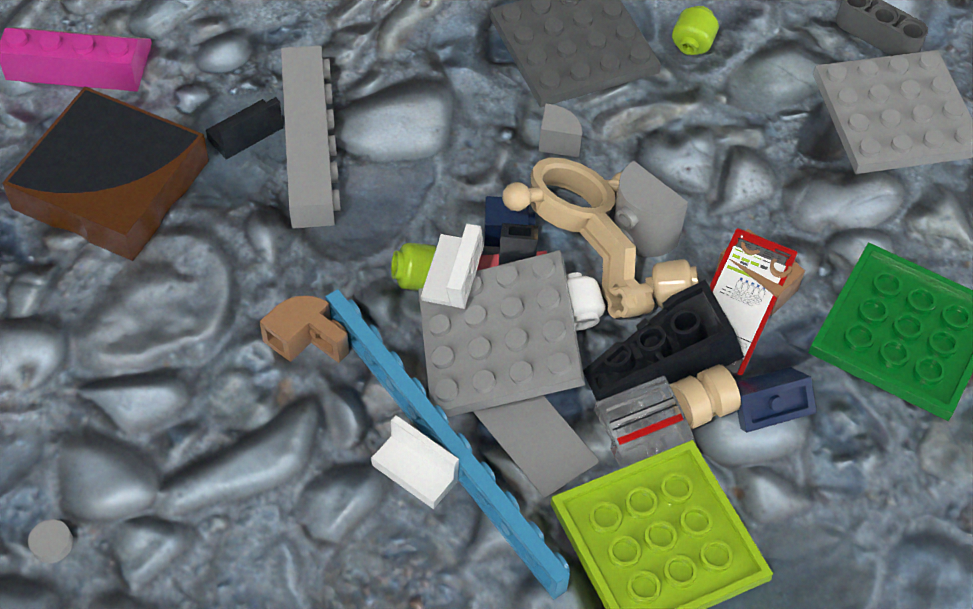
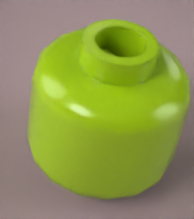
[672,6,719,55]
[391,243,437,291]

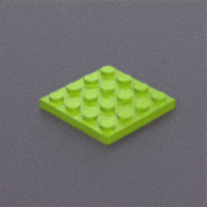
[550,440,773,609]

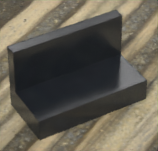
[206,97,283,160]

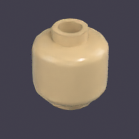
[645,259,699,309]

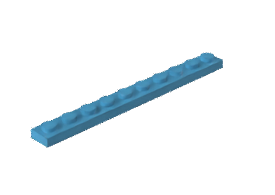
[325,289,570,600]

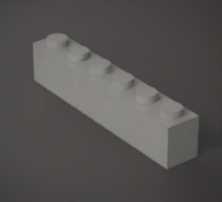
[281,46,341,228]

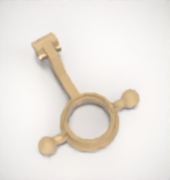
[502,158,655,319]

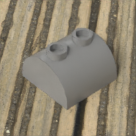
[613,161,688,257]

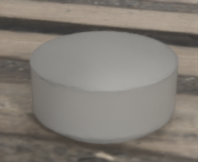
[28,519,73,563]

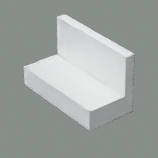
[421,223,484,309]
[371,415,459,509]

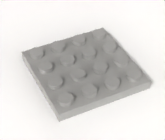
[813,50,973,174]
[418,250,585,417]

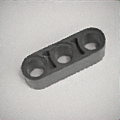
[836,0,928,56]

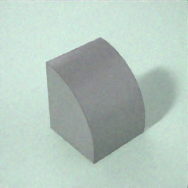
[539,104,582,157]

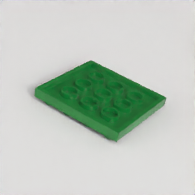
[808,242,973,421]

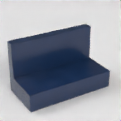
[736,367,817,433]

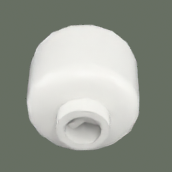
[566,272,605,331]

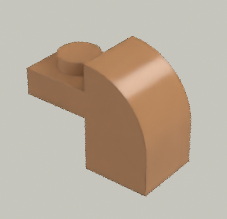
[259,296,349,363]

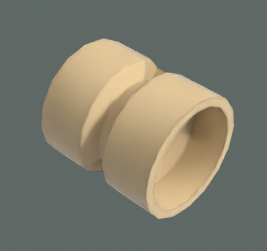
[668,364,741,430]

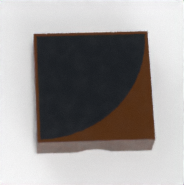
[2,86,209,261]

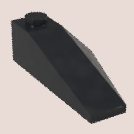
[583,280,744,402]

